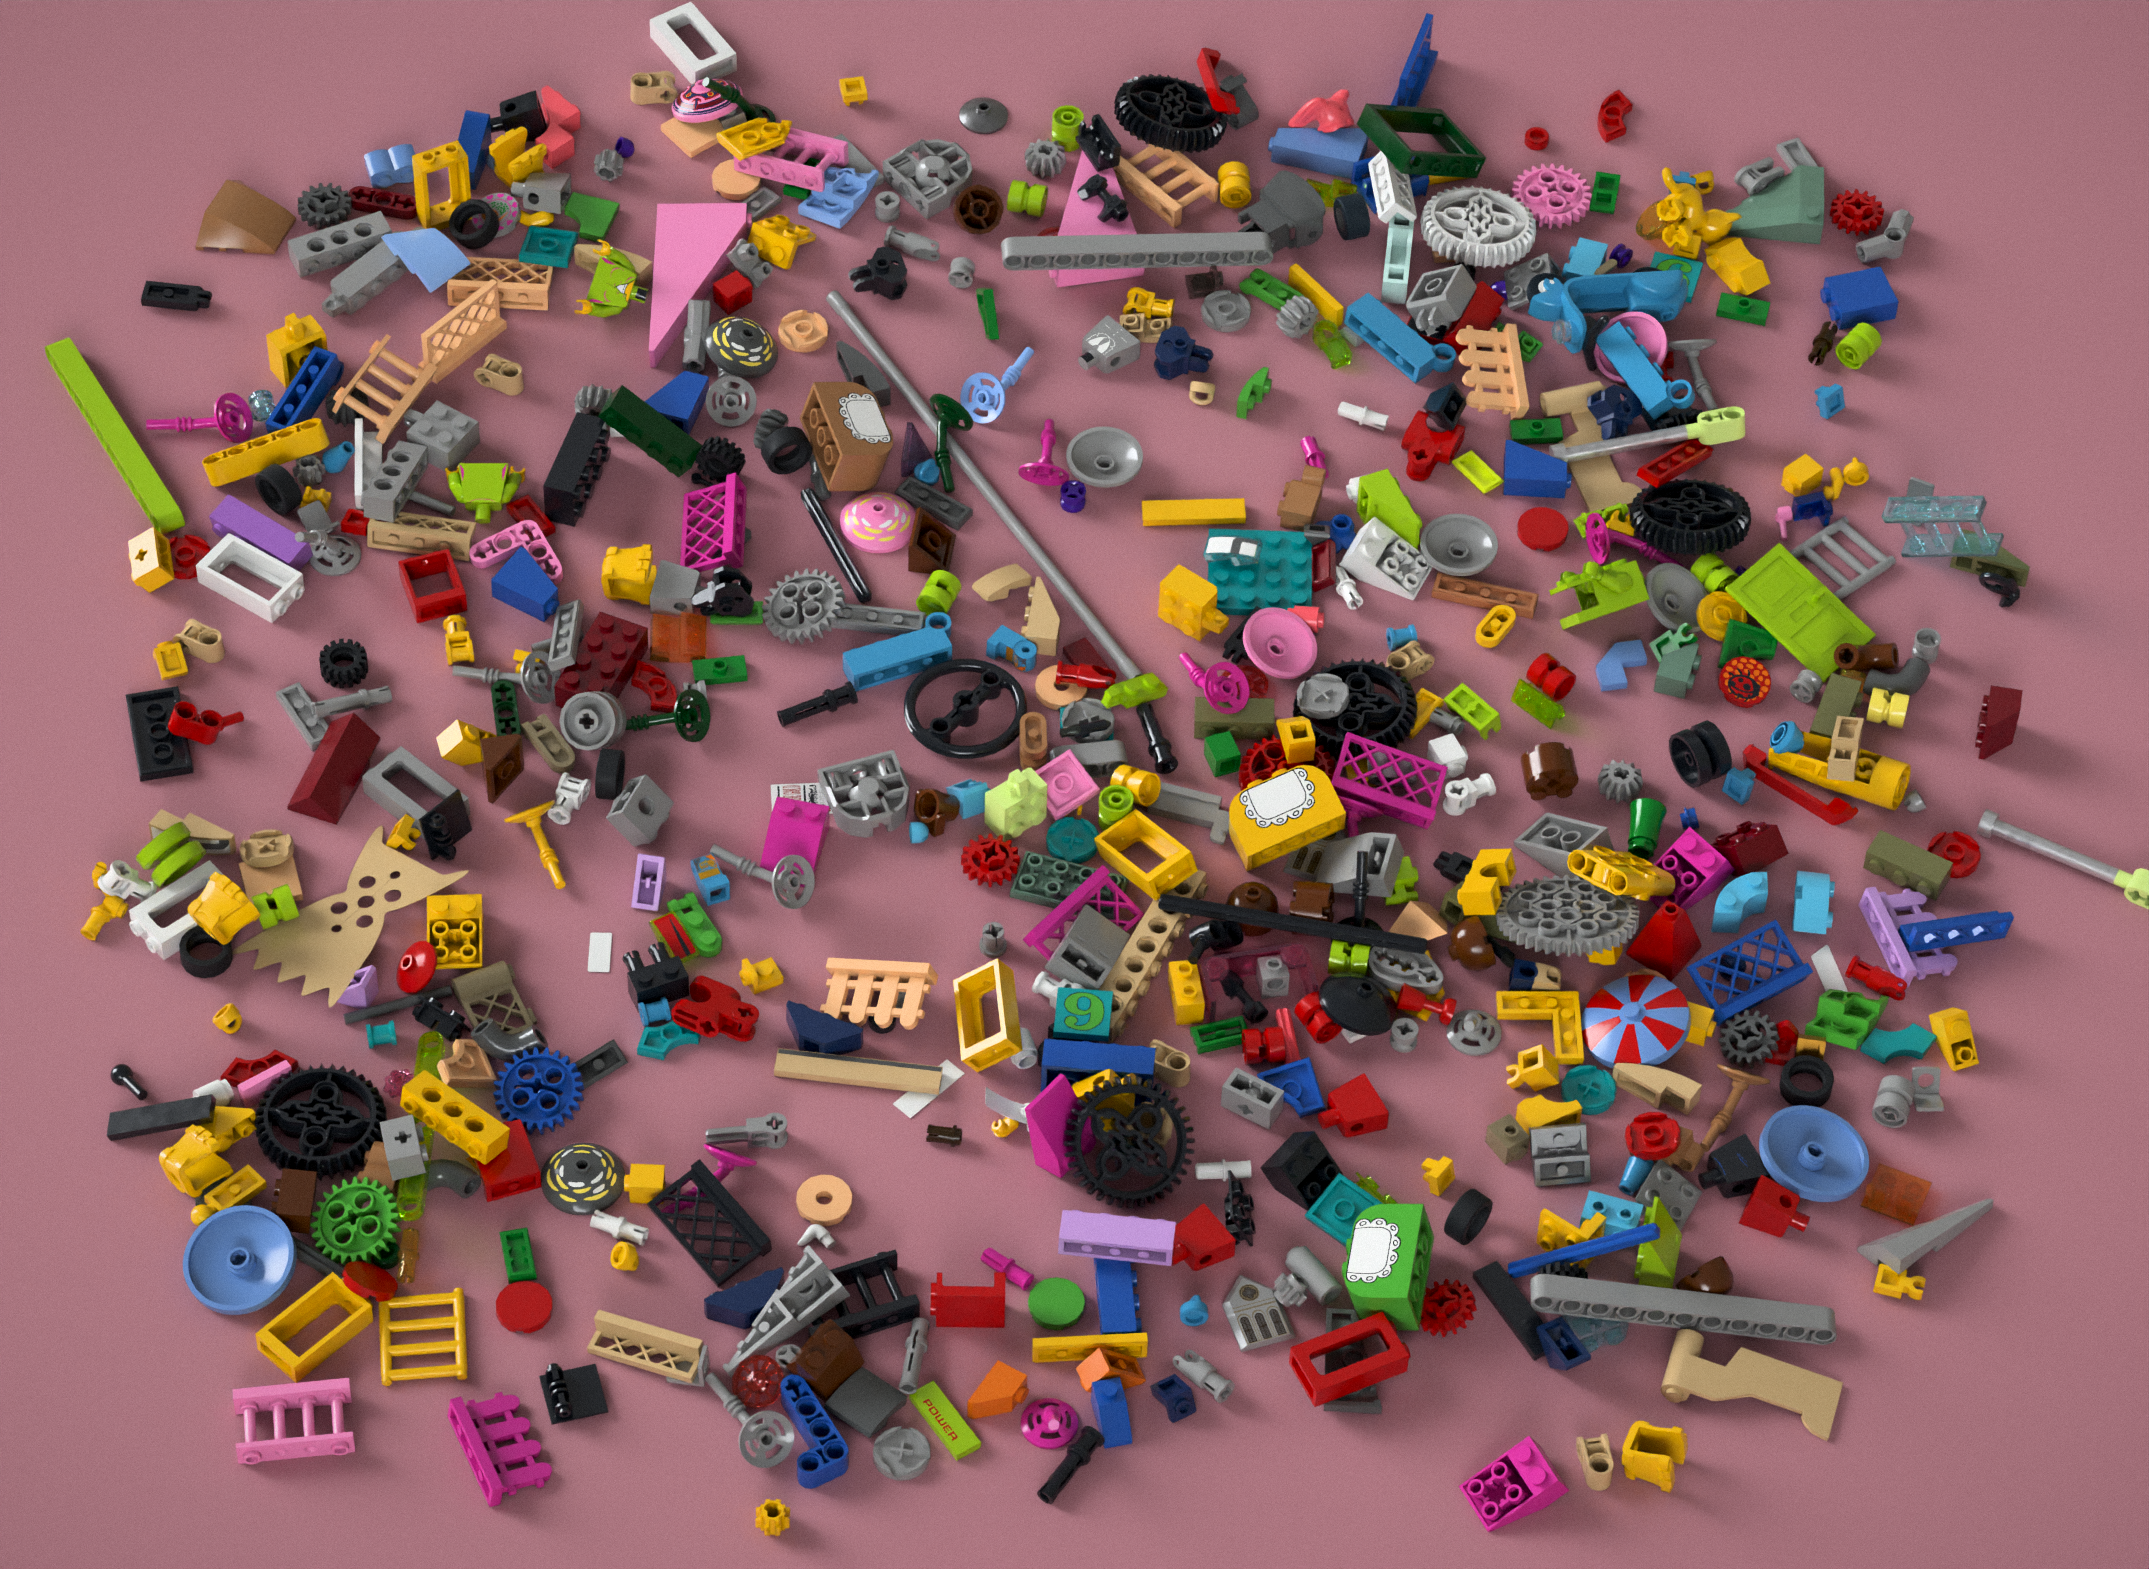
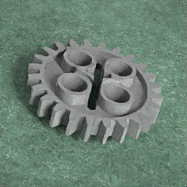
[762,568,846,644]

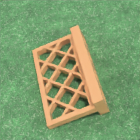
[447,257,554,310]
[418,279,507,384]

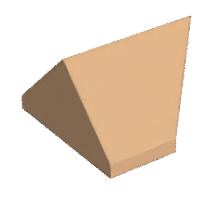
[1389,900,1448,941]

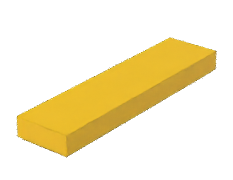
[1141,498,1246,526]
[1032,1333,1148,1363]

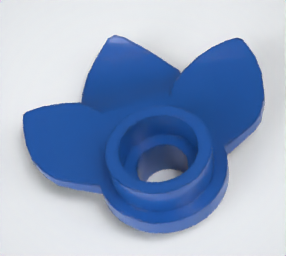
[1314,514,1356,554]

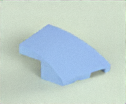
[798,167,879,229]
[381,228,471,293]

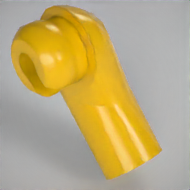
[517,210,554,227]
[1822,467,1844,501]
[991,1117,1019,1138]

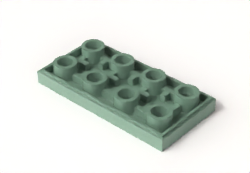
[1010,851,1129,920]

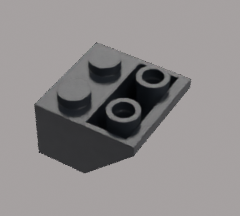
[1260,1131,1344,1210]

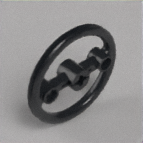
[904,659,1027,759]

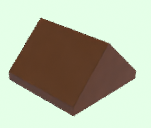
[908,507,956,574]
[480,734,524,804]

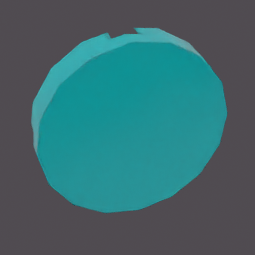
[1046,817,1099,864]
[1561,1065,1617,1115]

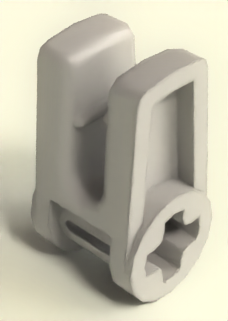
[1734,157,1785,196]

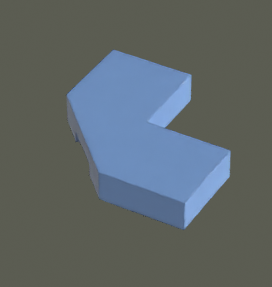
[1595,640,1647,692]

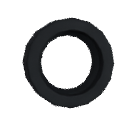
[449,199,499,249]
[761,427,812,475]
[255,464,302,515]
[595,748,625,800]
[179,926,233,978]
[1779,1055,1834,1107]
[1444,1189,1493,1245]

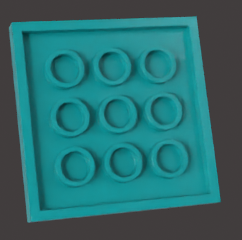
[1208,528,1312,616]

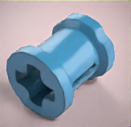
[1386,624,1418,651]
[638,997,671,1027]

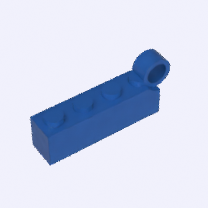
[265,346,344,434]
[1094,1258,1142,1335]

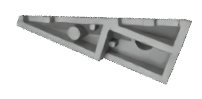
[1857,1198,1994,1274]
[722,1245,850,1378]

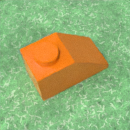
[1076,1348,1146,1392]
[967,1360,1029,1419]

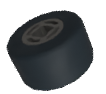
[1333,193,1370,240]

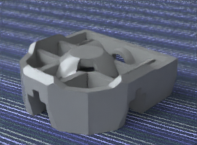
[883,139,972,219]
[817,750,910,838]

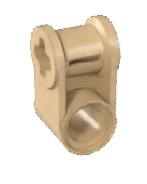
[630,71,678,105]
[474,354,524,396]
[173,619,225,663]
[1386,640,1435,681]
[1149,1040,1190,1088]
[1576,1433,1614,1491]

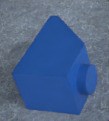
[1091,1377,1132,1449]

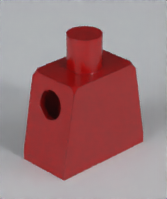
[1318,1073,1389,1138]
[1739,1175,1810,1237]
[1171,1203,1236,1271]

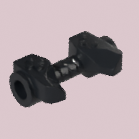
[1077,174,1129,222]
[1219,969,1268,1025]

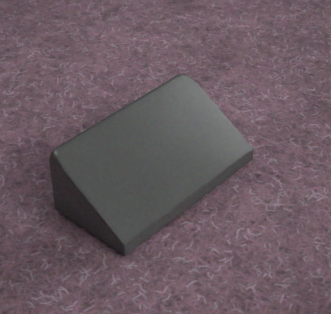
[575,1039,628,1089]

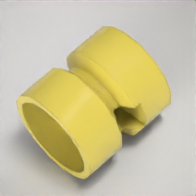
[1866,688,1910,729]

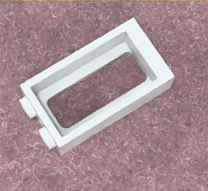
[650,2,737,84]
[196,533,305,623]
[129,860,223,960]

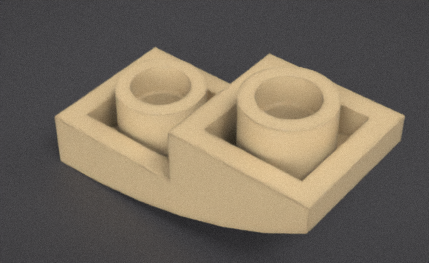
[1119,313,1173,343]
[972,563,1032,602]

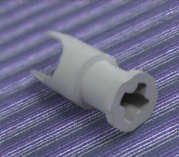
[884,225,940,262]
[1173,1350,1235,1403]

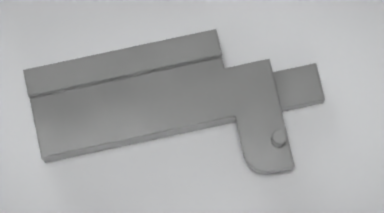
[1148,782,1229,845]

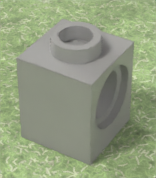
[1256,954,1290,999]

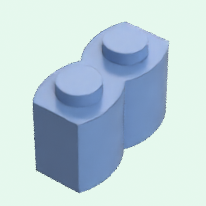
[364,144,415,189]

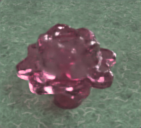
[383,1069,415,1098]

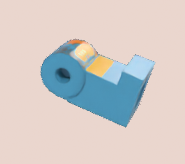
[986,625,1037,672]
[690,854,730,906]

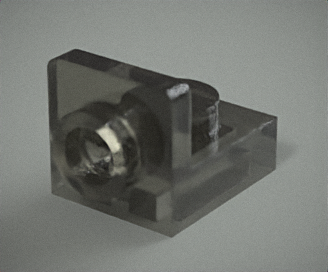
[1185,264,1223,299]

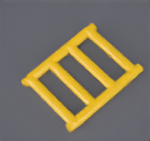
[378,1288,468,1386]

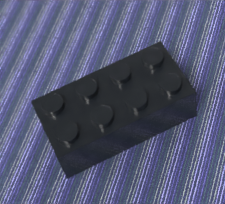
[543,412,611,527]

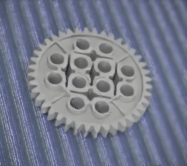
[1496,875,1639,957]

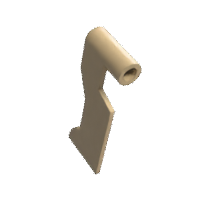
[1539,381,1642,512]
[1660,1329,1843,1441]

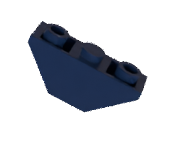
[786,1000,863,1055]
[704,1267,784,1329]

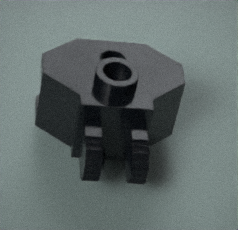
[848,246,907,300]
[691,566,754,617]

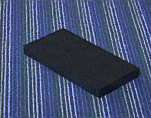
[125,686,194,782]

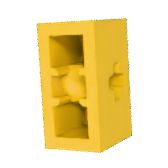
[128,527,174,593]
[1168,960,1205,1025]

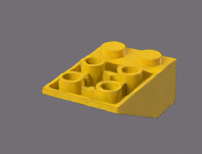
[427,894,484,969]

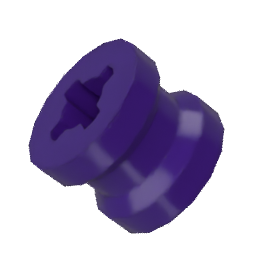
[1060,480,1086,513]

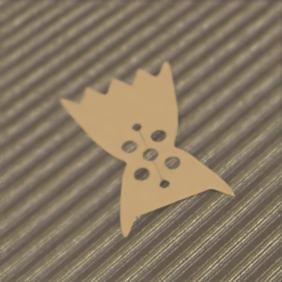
[232,825,469,1008]

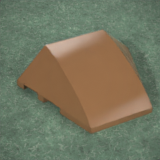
[195,179,296,254]

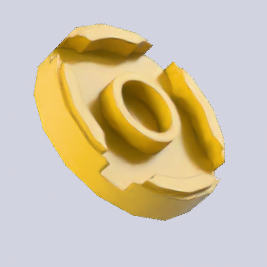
[1696,591,1748,641]

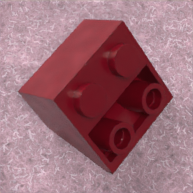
[1975,685,2023,760]
[1710,821,1789,877]

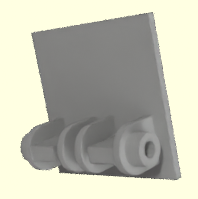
[1635,1159,1702,1231]

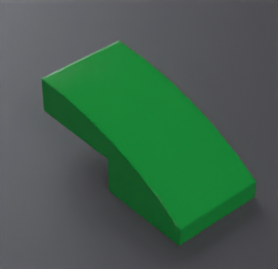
[1589,171,1621,214]

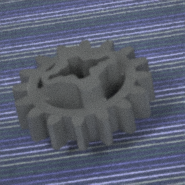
[297,183,352,229]
[1719,1010,1780,1069]

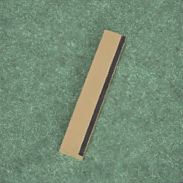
[774,1048,943,1095]

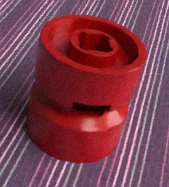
[1526,653,1576,702]
[1294,991,1343,1044]
[1242,1026,1285,1065]

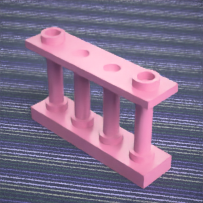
[233,1378,355,1464]

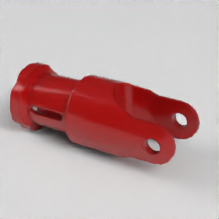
[1055,660,1117,689]
[1845,955,1907,1001]

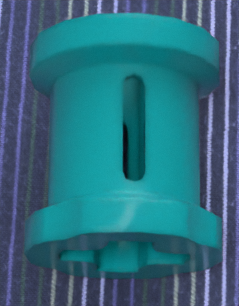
[366,1020,397,1049]

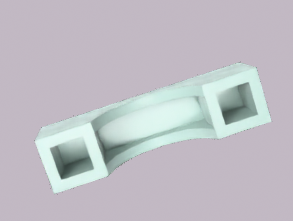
[1381,212,1414,304]

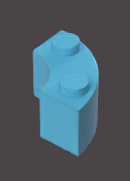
[1792,871,1835,934]
[1711,872,1768,933]

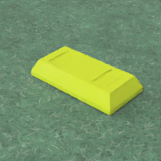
[1452,450,1504,494]

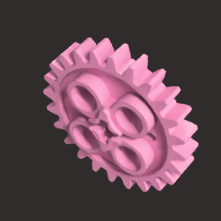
[1511,163,1592,229]

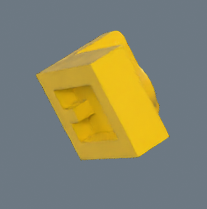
[153,641,188,681]
[739,957,784,995]

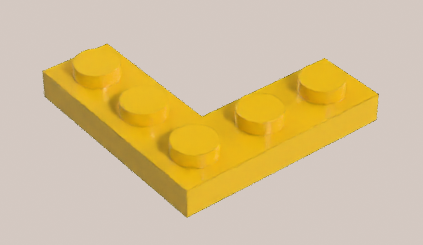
[1496,991,1584,1064]

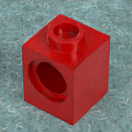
[713,270,753,315]

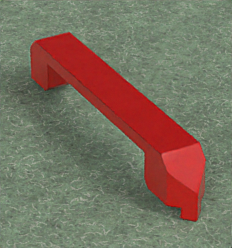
[1196,47,1240,115]
[1742,744,1859,825]

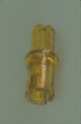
[396,1227,420,1284]

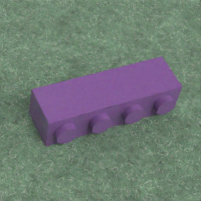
[209,494,313,571]

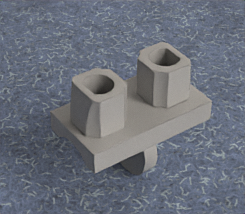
[726,238,773,289]

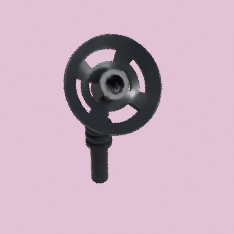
[1331,851,1383,949]

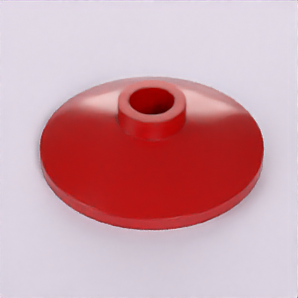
[396,941,437,994]

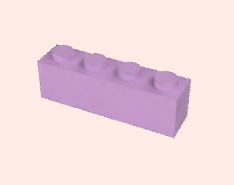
[1058,1210,1176,1266]

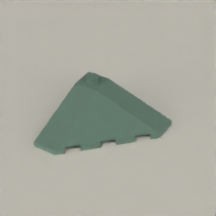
[1726,165,1824,244]

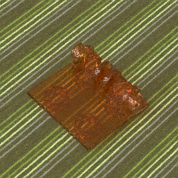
[1861,1163,1932,1226]

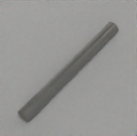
[343,985,452,1025]

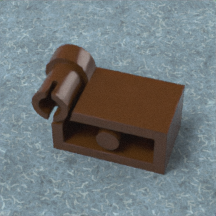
[271,1168,317,1234]

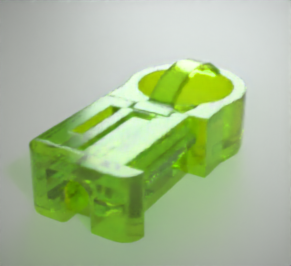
[1312,320,1352,369]

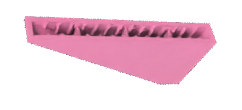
[1048,121,1144,288]
[649,203,752,368]

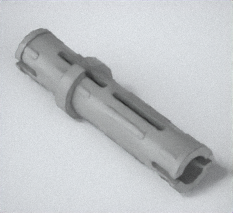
[311,686,392,719]
[899,1317,930,1395]

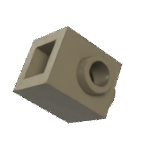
[1485,1114,1530,1165]

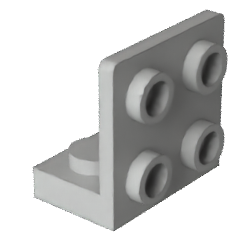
[1504,253,1562,310]

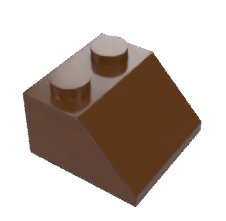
[786,1319,865,1403]

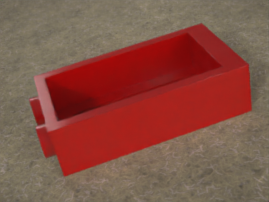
[1289,1312,1411,1407]

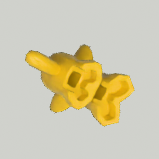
[1656,167,1742,248]

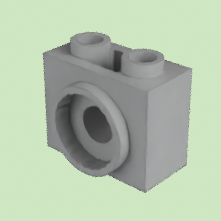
[606,774,674,847]

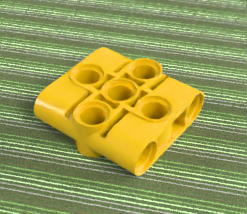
[1567,845,1675,901]

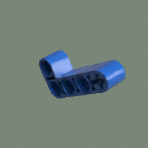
[780,1374,849,1489]

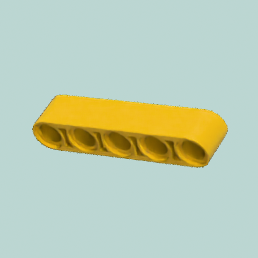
[202,418,330,487]

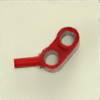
[168,701,244,745]

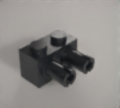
[622,942,689,1013]

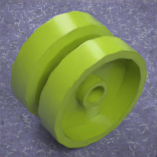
[136,822,206,889]

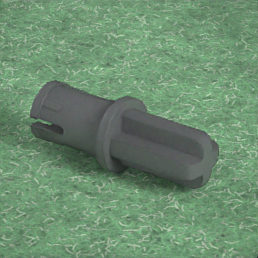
[809,454,831,501]

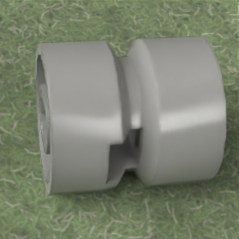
[1872,1075,1915,1128]

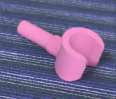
[1775,506,1793,541]

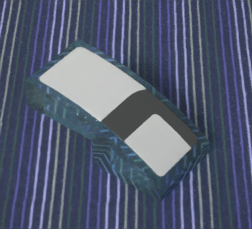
[1203,535,1263,566]

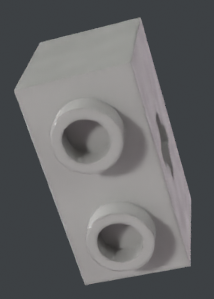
[1221,1068,1284,1129]
[380,1114,429,1181]

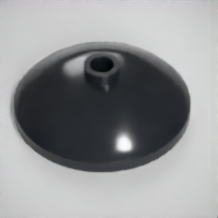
[1319,972,1398,1036]

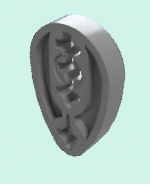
[1368,946,1443,995]

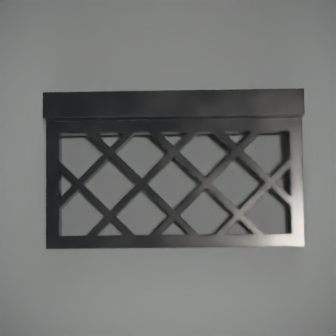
[647,1159,772,1287]

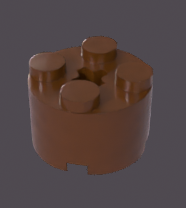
[1520,742,1579,801]
[1289,881,1335,936]

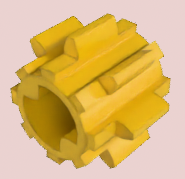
[755,1499,790,1536]

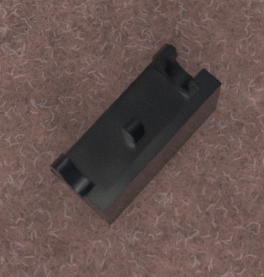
[1075,114,1121,172]

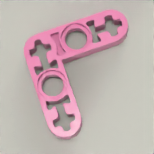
[469,520,563,585]

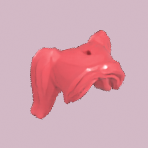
[1288,89,1355,133]

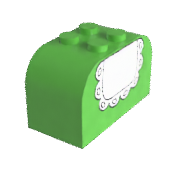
[1342,1204,1434,1331]

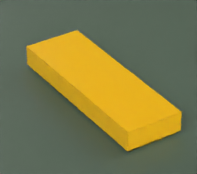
[1288,264,1344,328]

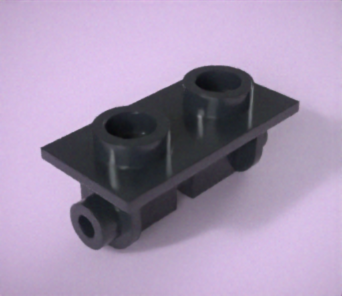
[412,995,471,1042]

